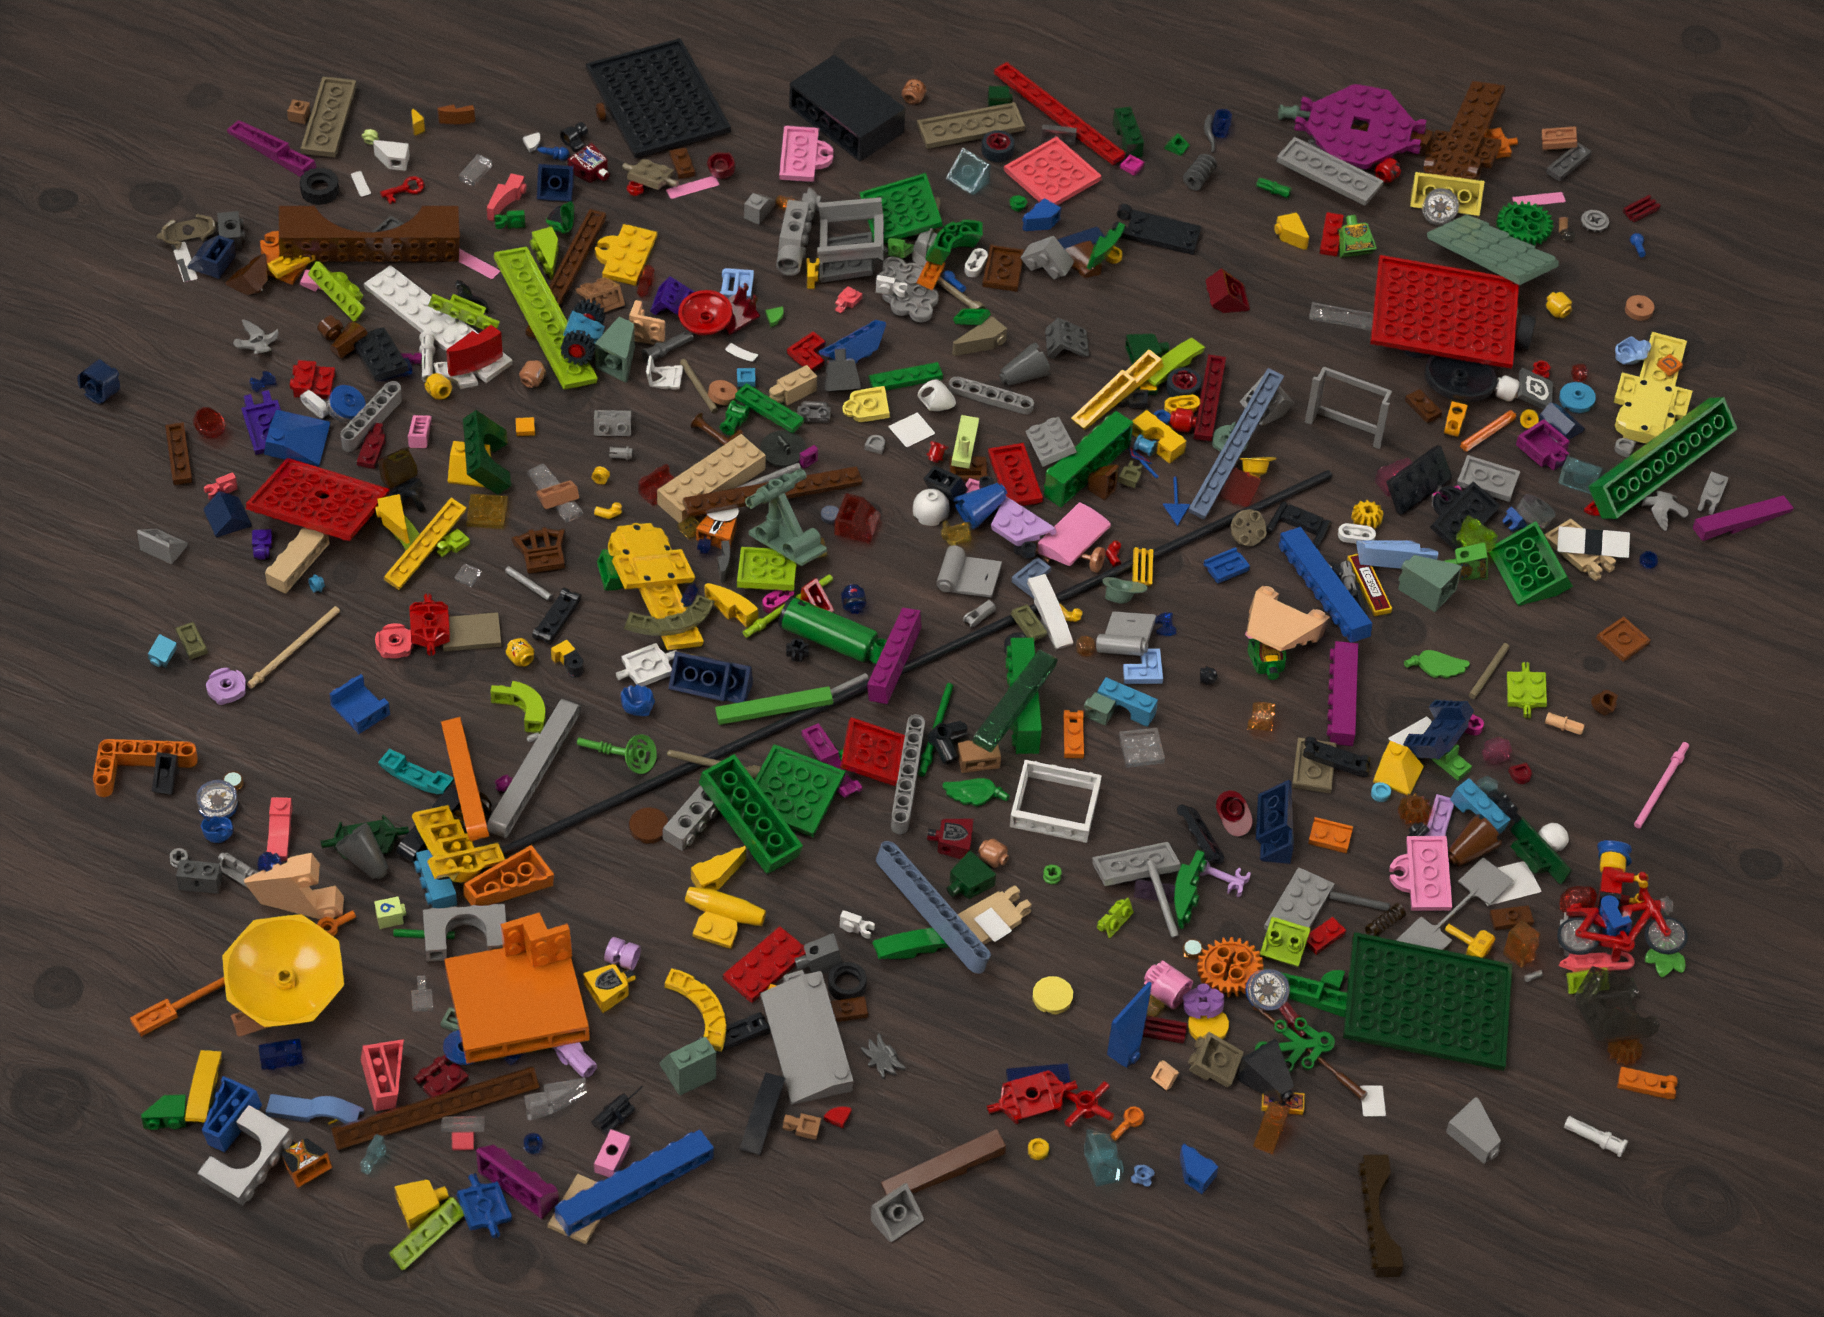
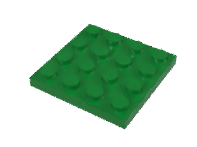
[859,173,943,244]
[754,744,846,837]

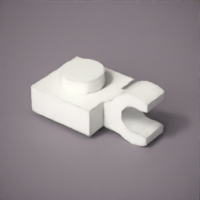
[876,275,907,297]
[840,910,875,939]

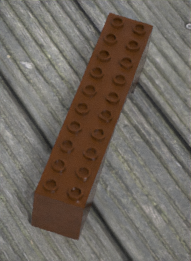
[279,206,460,262]

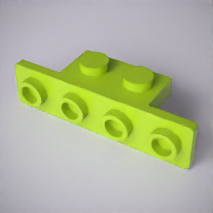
[308,261,365,321]
[428,294,500,330]

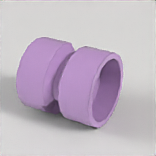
[604,937,641,970]

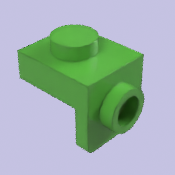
[888,238,913,258]

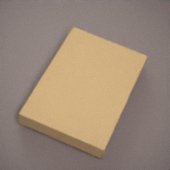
[548,1174,601,1244]

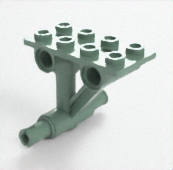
[745,468,827,566]

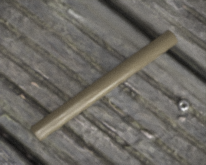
[679,359,718,413]
[1469,643,1510,699]

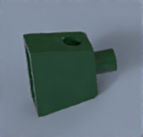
[1125,334,1170,365]
[946,851,996,899]

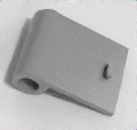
[936,546,1002,598]
[1096,612,1156,656]

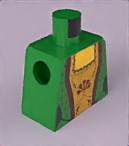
[1247,638,1286,680]

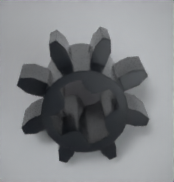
[786,638,809,662]

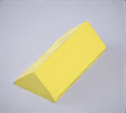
[1410,172,1485,216]

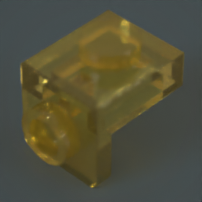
[941,521,971,546]

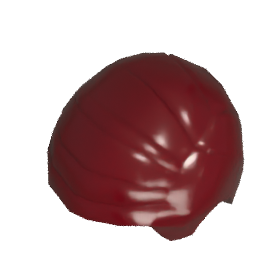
[707,152,736,179]

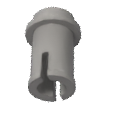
[609,446,633,461]

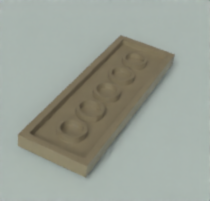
[301,77,357,157]
[917,102,1025,149]

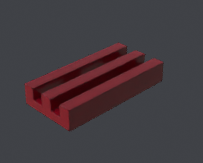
[1623,195,1661,222]
[1143,1016,1187,1044]

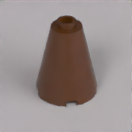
[1448,814,1502,866]

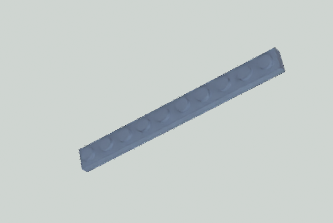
[1188,368,1284,520]

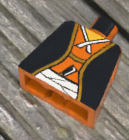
[281,1139,332,1188]

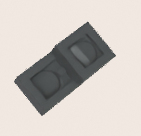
[717,540,730,583]

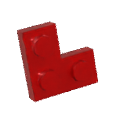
[787,331,826,372]

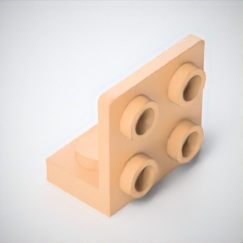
[629,300,665,345]

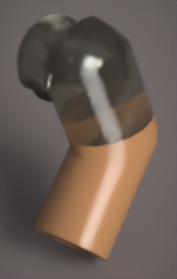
[1559,217,1575,242]

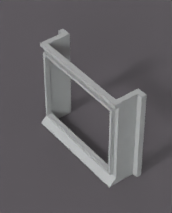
[818,197,884,265]
[1305,366,1392,449]

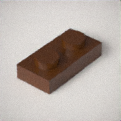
[669,148,695,179]
[1405,389,1442,424]

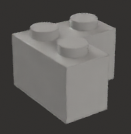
[1021,236,1074,279]

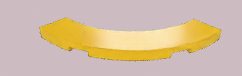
[664,968,726,1052]

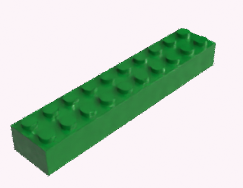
[1588,397,1737,519]

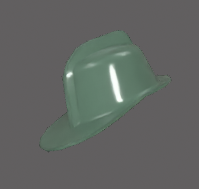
[1102,577,1147,604]

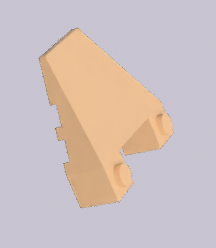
[1246,586,1330,651]
[244,853,344,919]

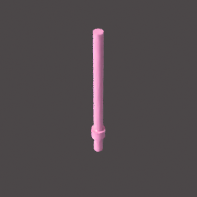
[1634,742,1689,829]

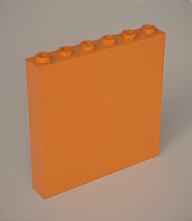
[444,948,590,1064]

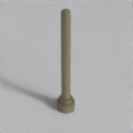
[922,265,986,309]
[667,750,761,780]

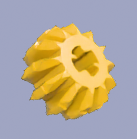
[1351,500,1383,530]

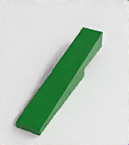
[1263,968,1347,1017]

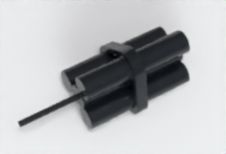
[591,1085,644,1136]

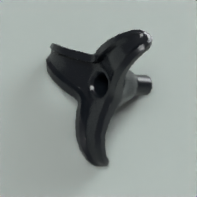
[455,280,489,312]

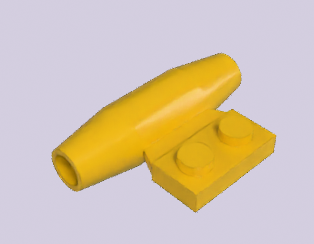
[685,887,766,949]

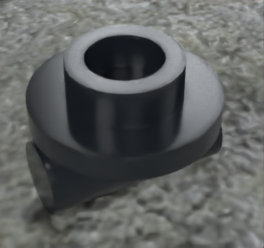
[1408,822,1430,836]

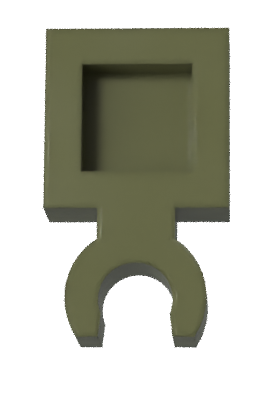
[1118,460,1143,488]

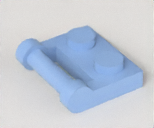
[719,268,754,299]

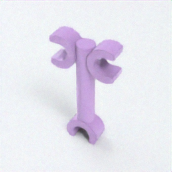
[1200,860,1251,897]

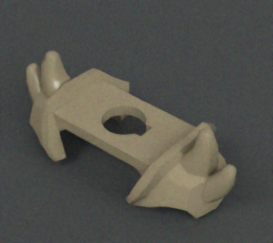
[157,214,218,250]

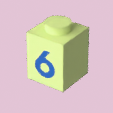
[374,897,406,929]

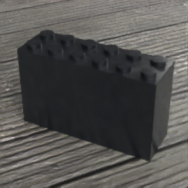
[789,54,905,162]

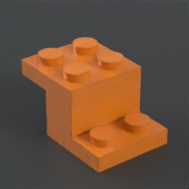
[500,912,572,968]

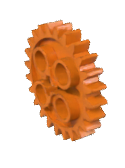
[1197,937,1263,997]

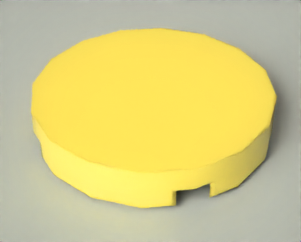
[1033,976,1073,1014]

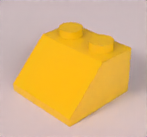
[448,441,491,487]

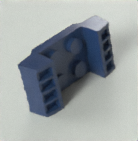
[1403,700,1474,759]

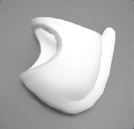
[918,380,956,412]

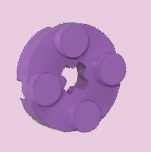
[1183,984,1224,1019]

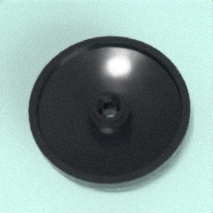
[1424,355,1497,402]

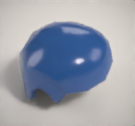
[201,815,234,843]

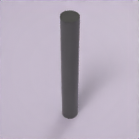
[1329,891,1390,911]

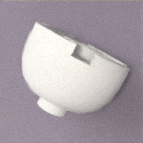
[913,489,950,526]

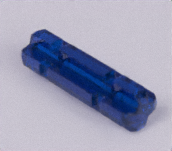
[681,584,699,607]

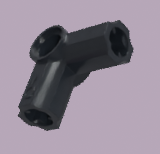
[927,720,968,765]

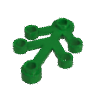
[1255,1017,1335,1073]

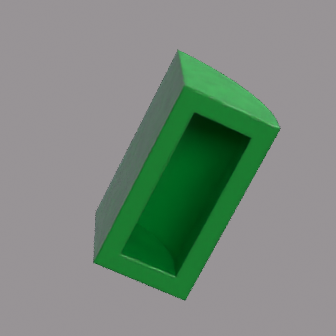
[597,549,624,591]

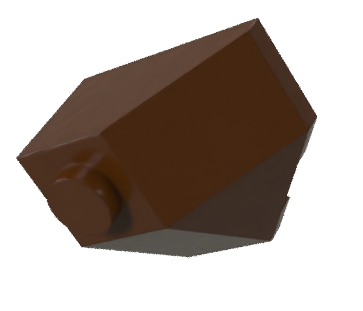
[225,254,267,296]

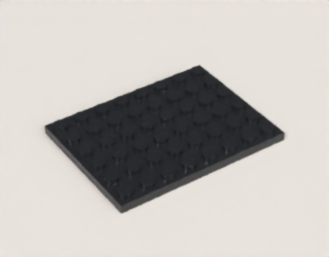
[586,38,731,158]

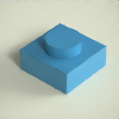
[737,368,756,387]

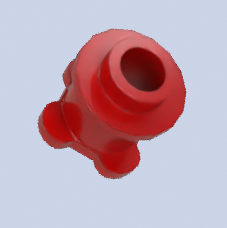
[926,441,948,463]

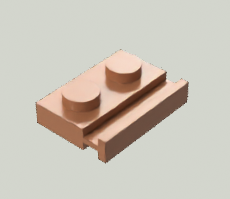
[1542,126,1577,150]

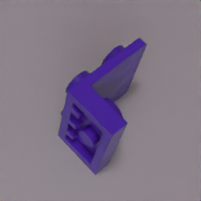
[650,276,694,316]

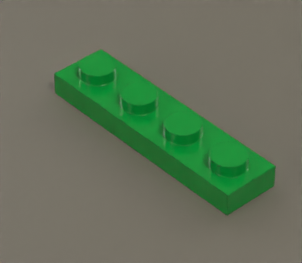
[868,362,943,391]
[735,383,804,434]

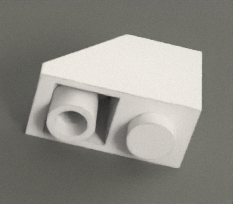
[373,140,410,171]

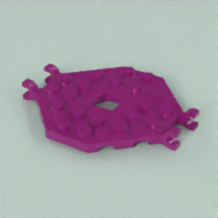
[1294,84,1427,169]

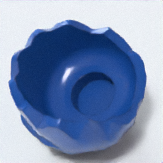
[621,685,655,716]

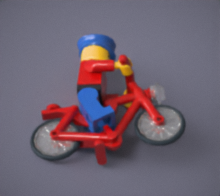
[1557,840,1688,962]

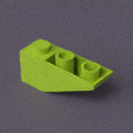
[530,226,558,280]

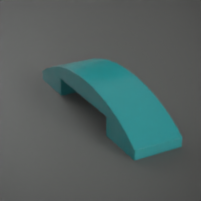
[378,749,455,794]

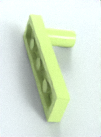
[951,415,979,468]

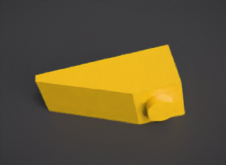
[375,494,410,544]

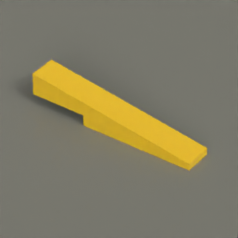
[1072,350,1164,430]

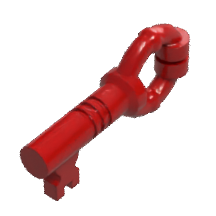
[380,176,425,204]

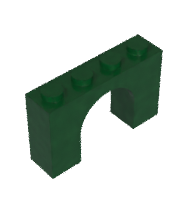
[463,410,511,495]

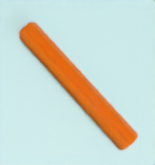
[1460,410,1516,452]

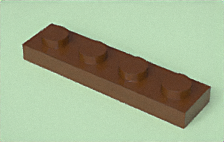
[165,422,192,485]

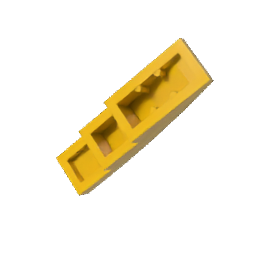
[185,1050,222,1122]

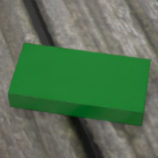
[953,309,991,325]

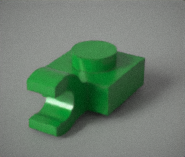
[494,210,525,229]

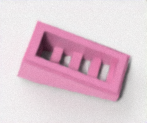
[408,415,432,448]

